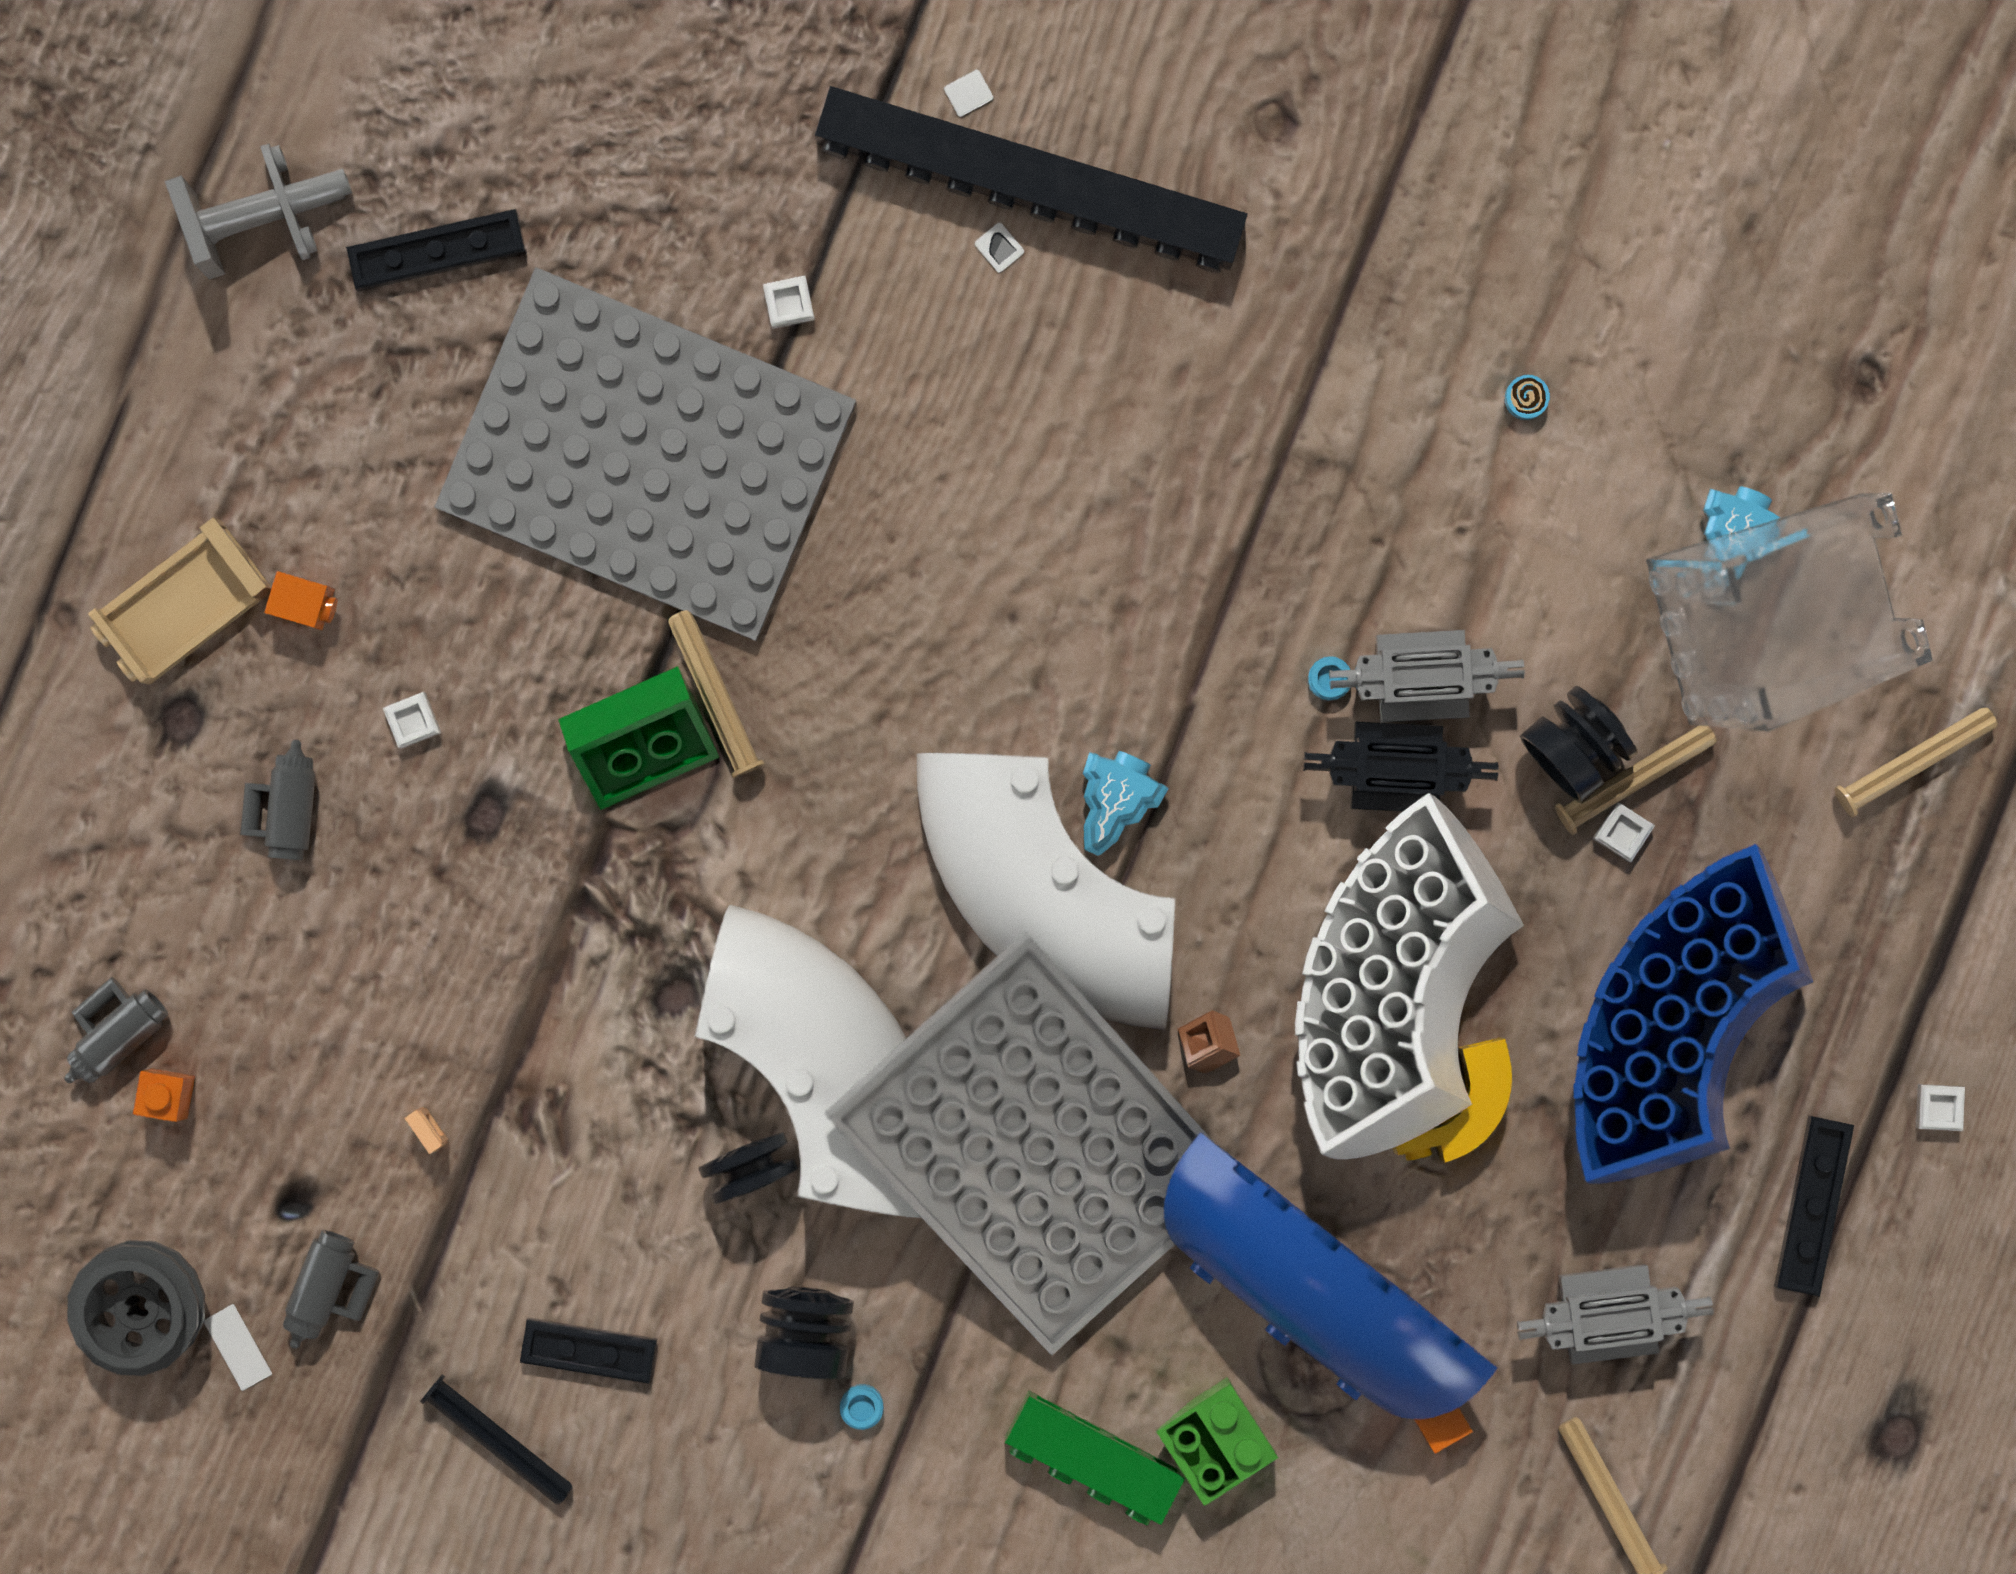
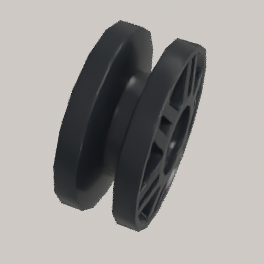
[698,1132,799,1205]

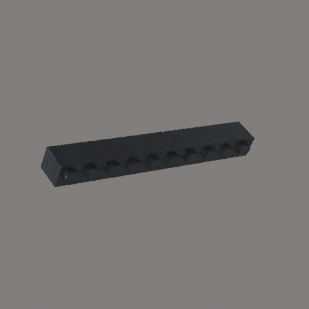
[815,86,1248,273]

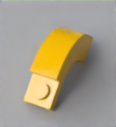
[1393,1037,1512,1162]

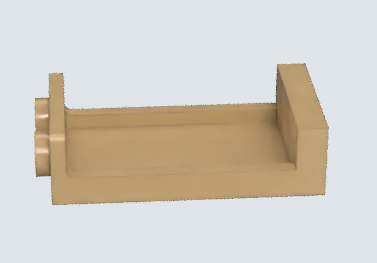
[88,517,272,685]

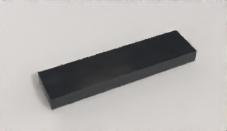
[346,209,527,292]
[1774,1115,1854,1297]

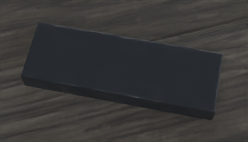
[520,1318,658,1384]

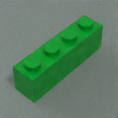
[1005,1390,1185,1526]

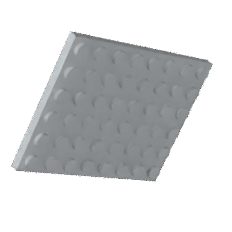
[435,267,857,642]
[824,932,1212,1356]

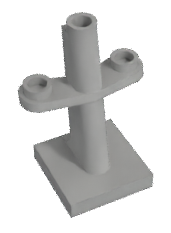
[165,144,352,280]

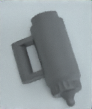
[240,739,316,860]
[64,977,169,1083]
[283,1230,380,1349]

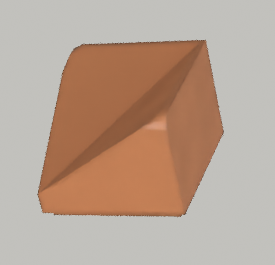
[1178,1010,1241,1073]

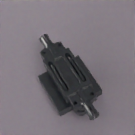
[1303,722,1499,812]

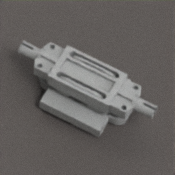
[1329,630,1525,723]
[1517,1264,1713,1364]

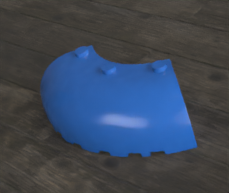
[1573,844,1813,1184]
[1164,1132,1498,1419]

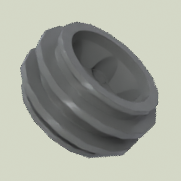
[67,1240,205,1376]

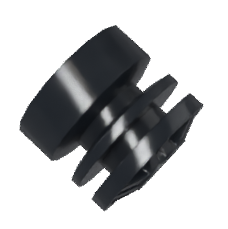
[1519,686,1638,803]
[754,1287,854,1379]

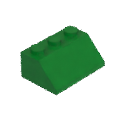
[558,666,720,810]

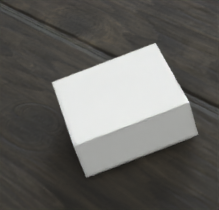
[763,276,815,329]
[383,692,441,749]
[1592,802,1655,862]
[1916,1084,1965,1131]

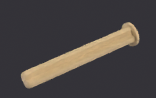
[668,610,765,778]
[1834,707,1998,818]
[1555,724,1717,835]
[1559,1417,1668,1574]

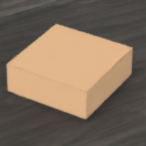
[404,1107,449,1154]

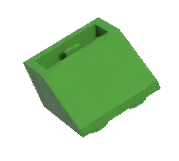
[1156,1377,1278,1506]

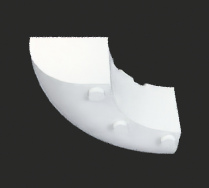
[917,753,1175,1030]
[1295,793,1524,1159]
[695,905,921,1218]

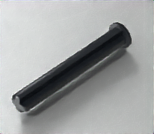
[420,1374,572,1505]

